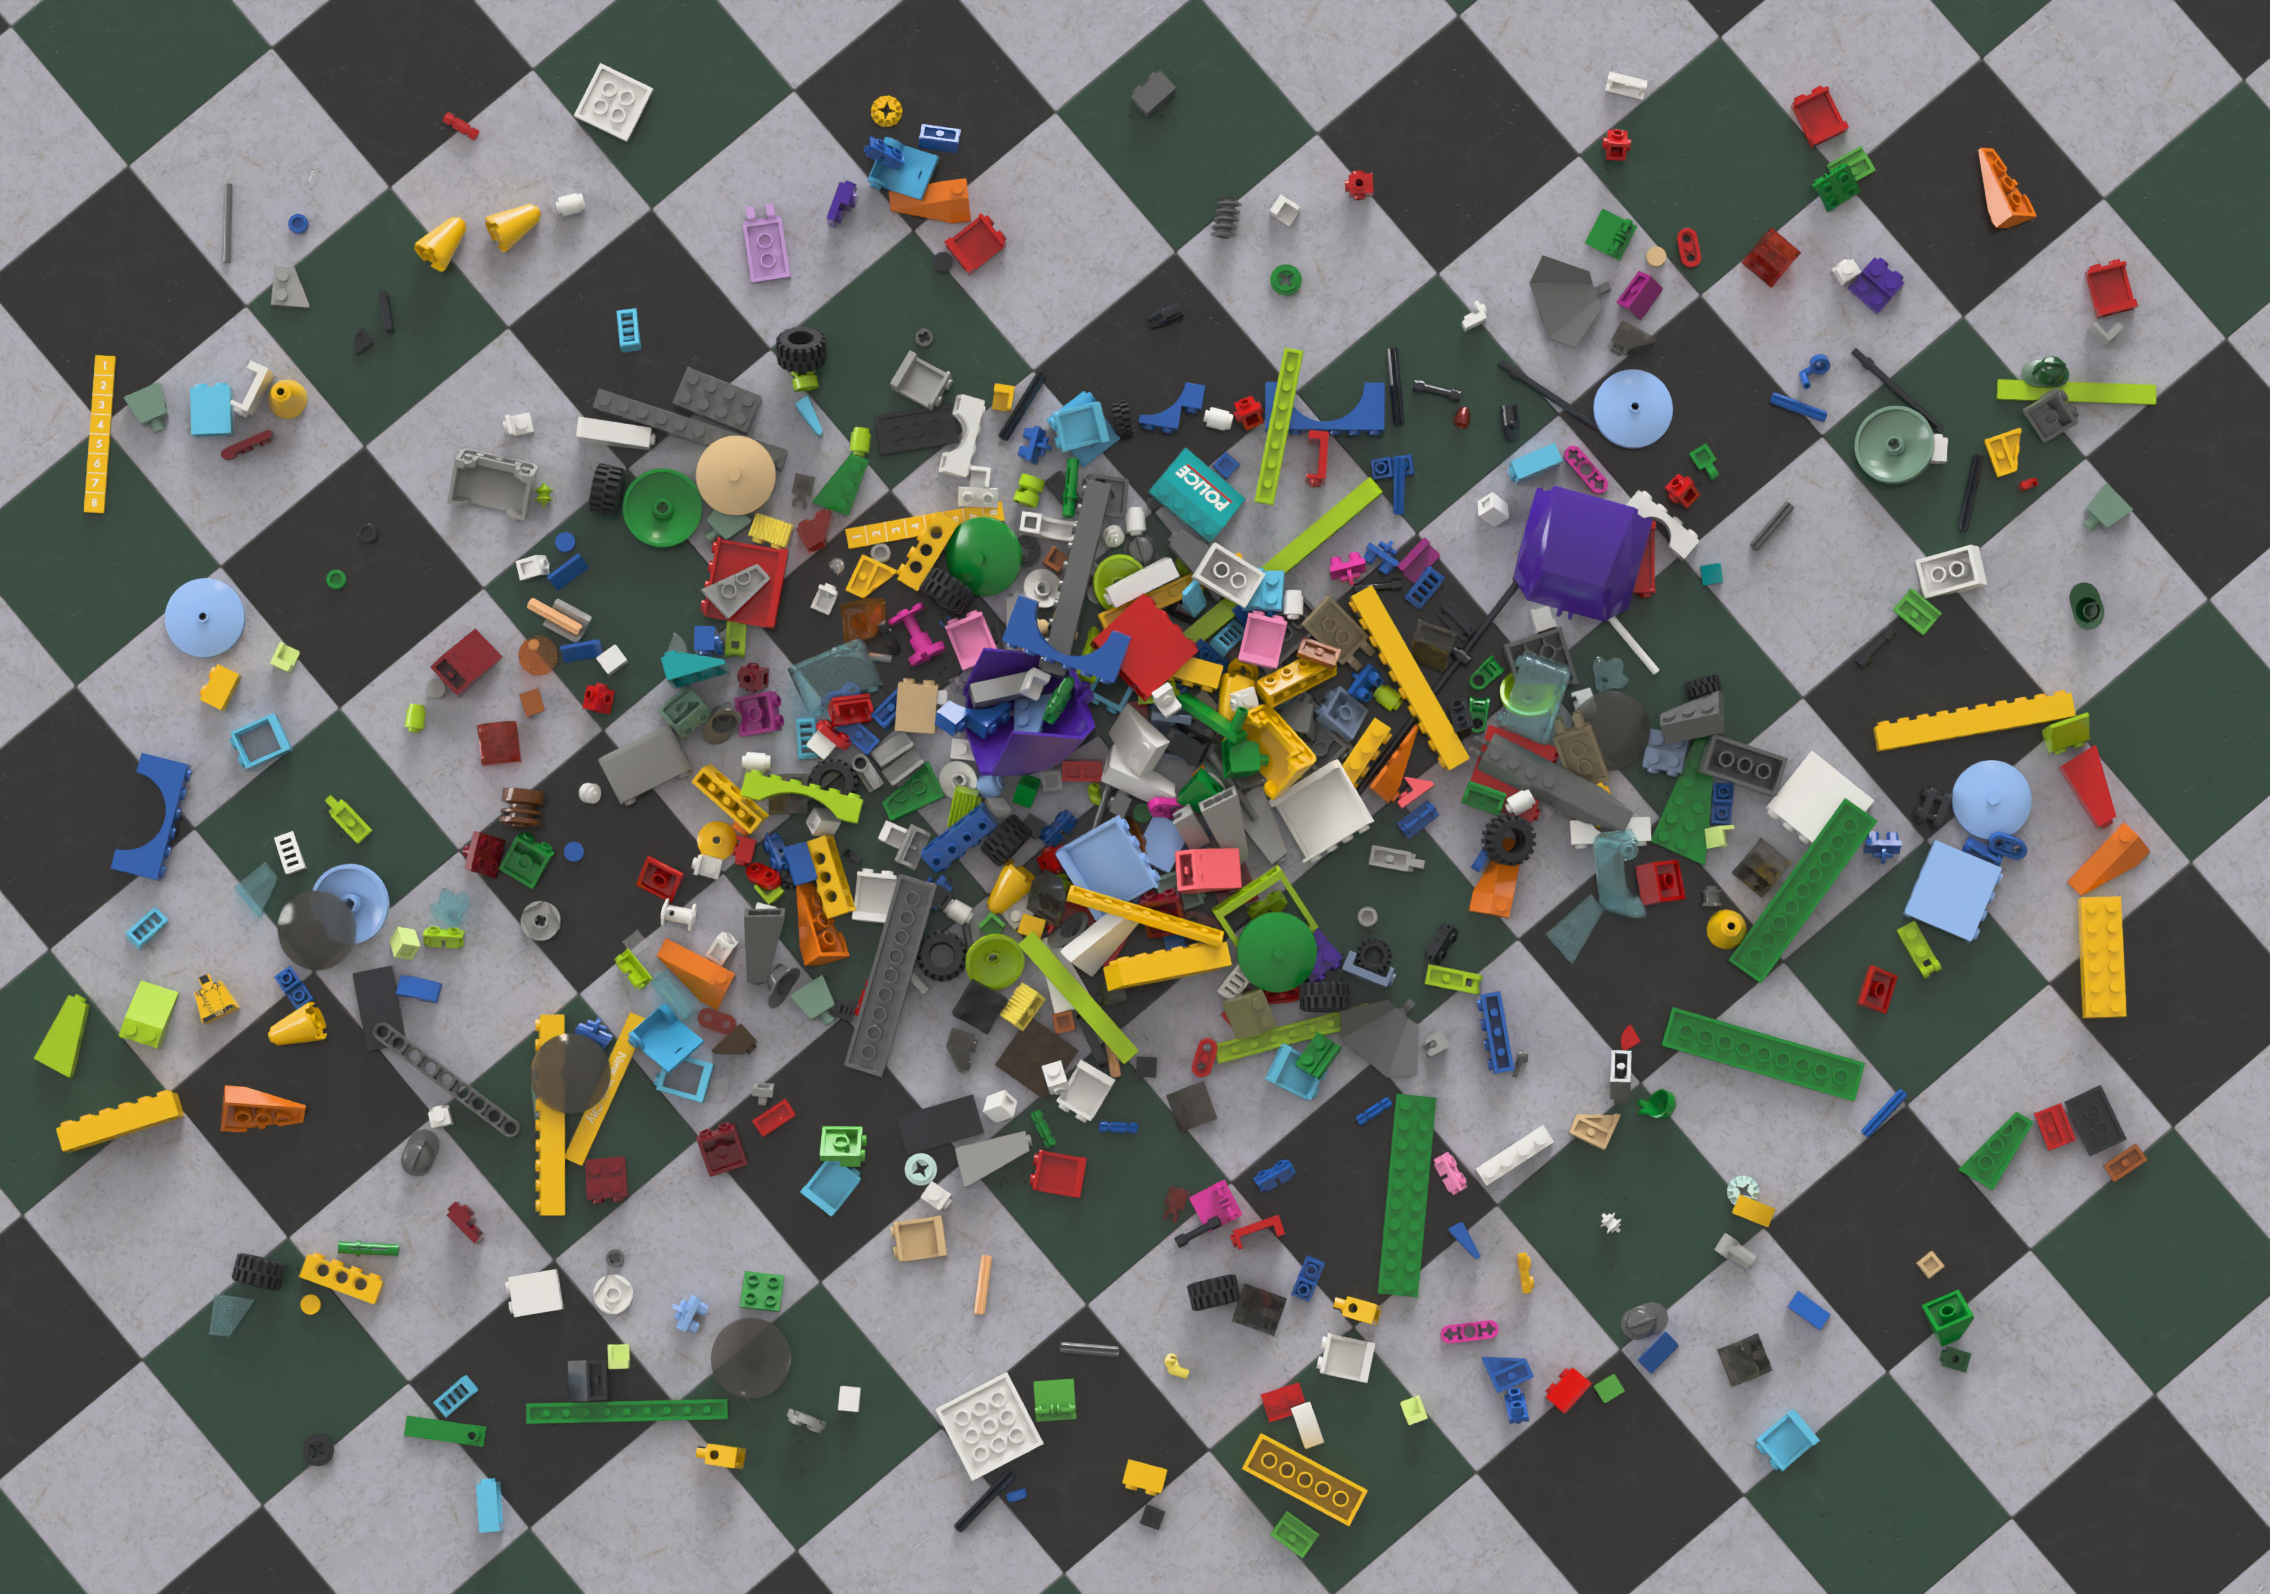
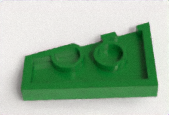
[812,453,870,516]
[882,761,945,822]

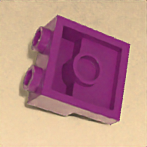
[734,691,784,737]

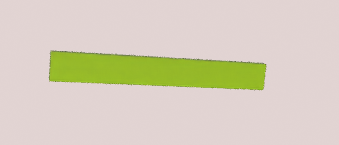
[1254,347,1304,506]
[1997,379,2156,405]
[1018,931,1139,1064]
[1216,1003,1367,1064]

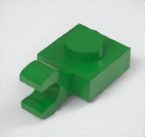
[1689,443,1719,481]

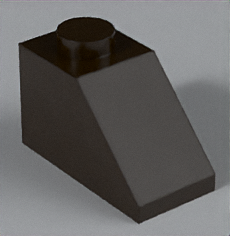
[711,1023,758,1055]

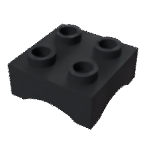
[952,978,1008,1035]

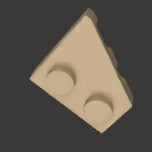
[1568,1114,1621,1151]

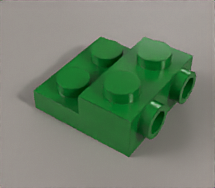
[499,832,555,889]

